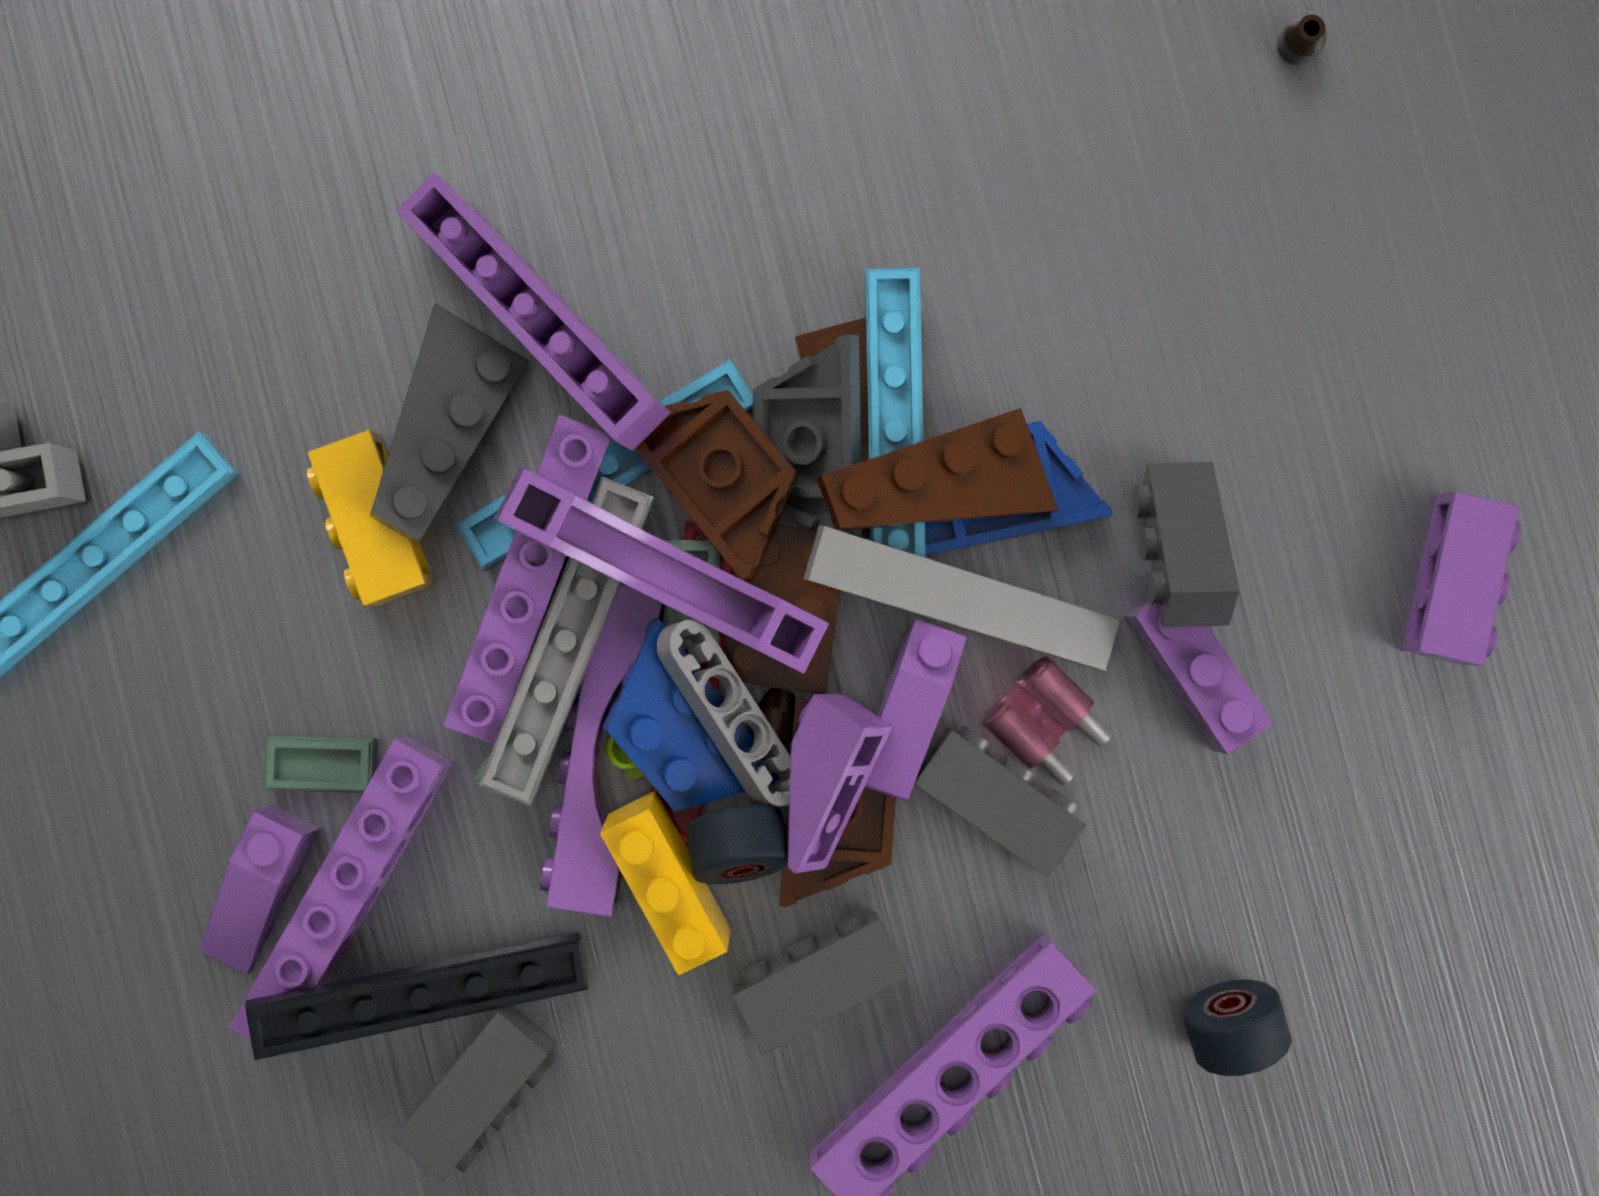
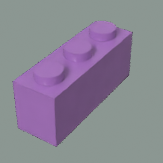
[1401,491,1521,666]
[1124,600,1273,754]

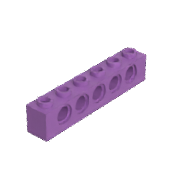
[396,172,671,451]
[443,414,610,744]
[229,735,455,1041]
[810,934,1096,1196]

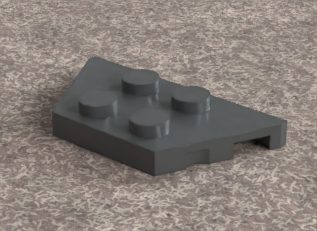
[753,335,862,538]

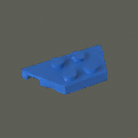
[925,421,1113,556]
[603,618,780,811]

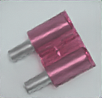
[982,656,1112,785]

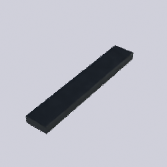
[245,933,588,1060]

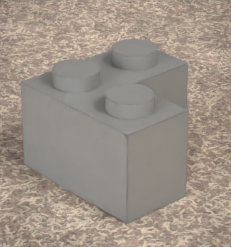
[0,403,86,518]

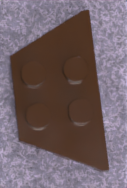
[635,390,799,583]
[779,697,896,907]

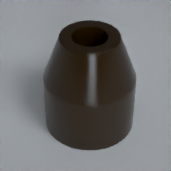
[1277,14,1327,65]
[750,688,796,744]

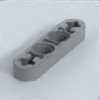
[657,620,791,807]

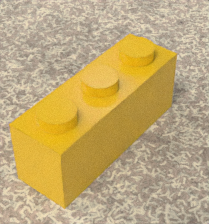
[307,430,436,607]
[600,790,731,976]

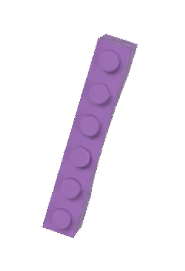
[494,468,829,674]
[540,585,664,917]

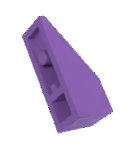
[865,619,967,801]
[788,694,893,873]
[199,805,321,975]

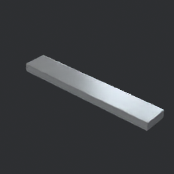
[479,477,654,806]
[803,526,1121,671]

